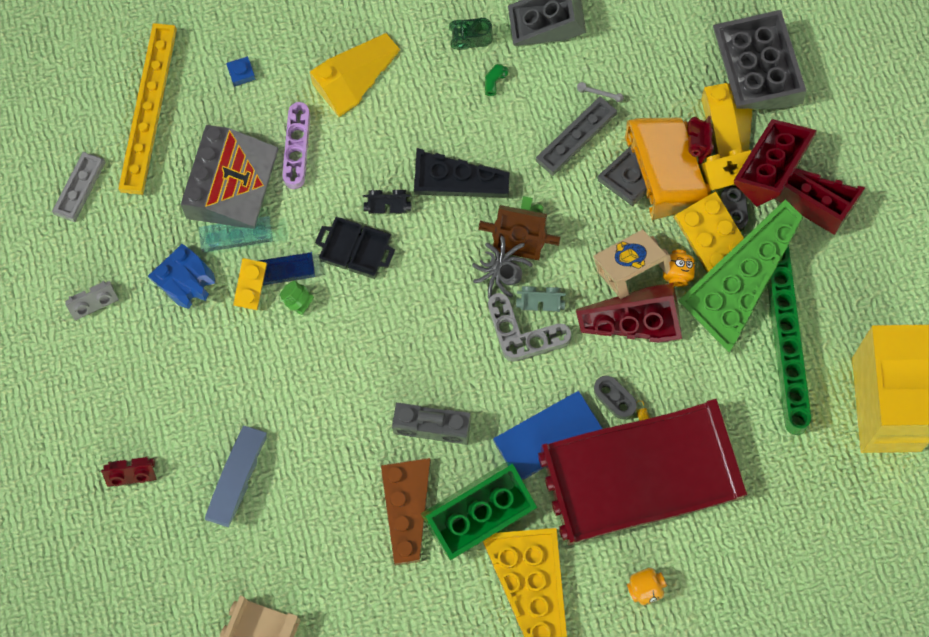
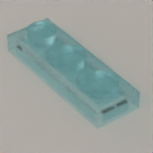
[199,216,273,252]

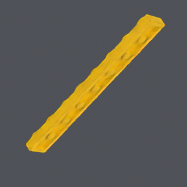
[118,23,177,195]

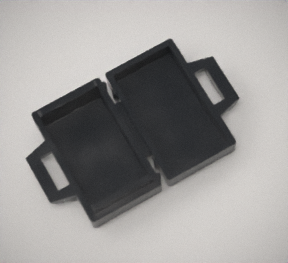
[315,217,395,279]

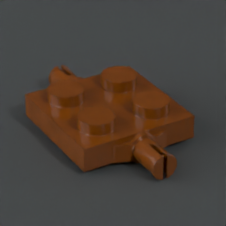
[478,205,561,260]

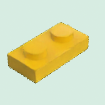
[233,258,267,310]

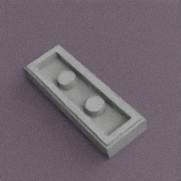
[52,152,106,222]

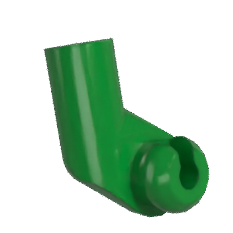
[485,64,509,96]

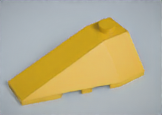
[701,83,752,172]

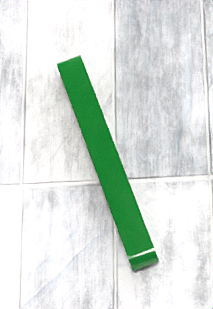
[767,245,811,435]

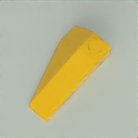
[310,33,400,117]

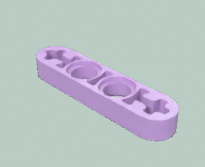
[282,102,310,189]

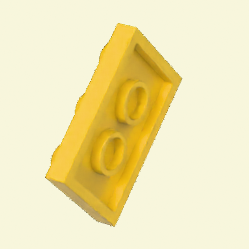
[673,191,744,273]

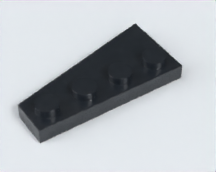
[414,148,510,198]

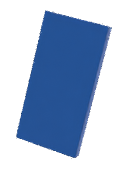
[493,390,602,480]

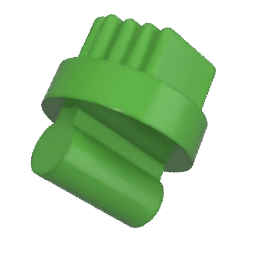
[280,280,314,315]

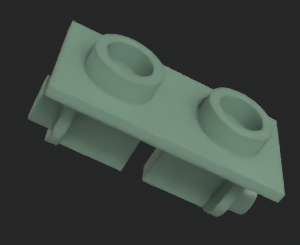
[516,286,566,312]

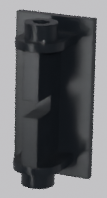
[363,190,412,214]

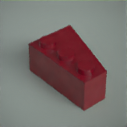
[774,168,865,235]

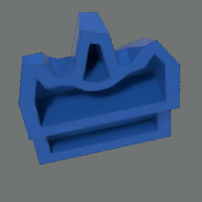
[148,244,215,309]

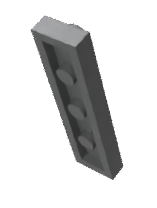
[536,96,617,176]

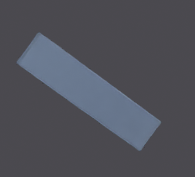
[205,425,267,527]

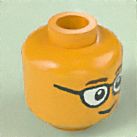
[663,250,695,287]
[627,567,667,606]

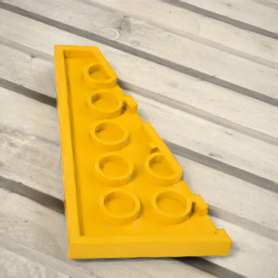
[482,528,567,637]

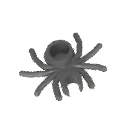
[472,236,533,299]

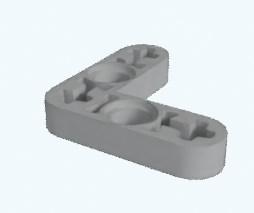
[488,293,571,362]

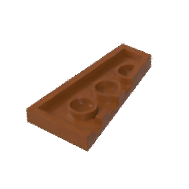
[381,458,431,566]

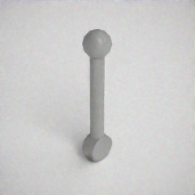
[577,82,624,102]

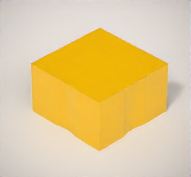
[852,324,929,453]

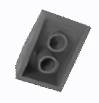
[508,0,586,46]

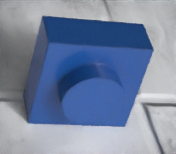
[226,56,256,87]

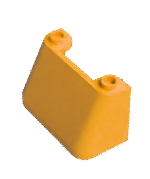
[625,117,711,220]

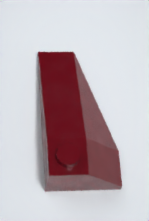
[576,283,682,343]

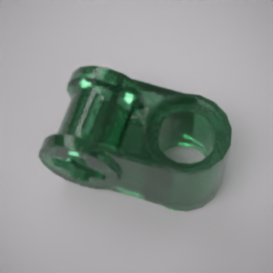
[449,17,493,50]

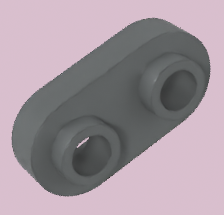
[720,185,748,232]
[594,376,637,419]

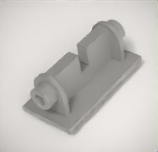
[65,280,119,320]

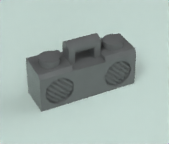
[392,402,471,445]

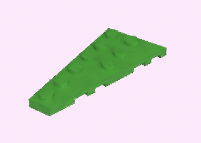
[678,199,803,354]

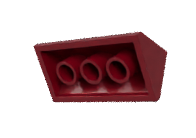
[734,119,817,207]

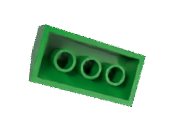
[420,462,538,561]

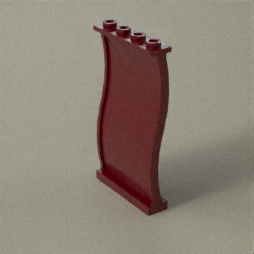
[538,398,747,546]

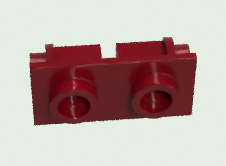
[688,116,714,165]
[101,456,157,487]

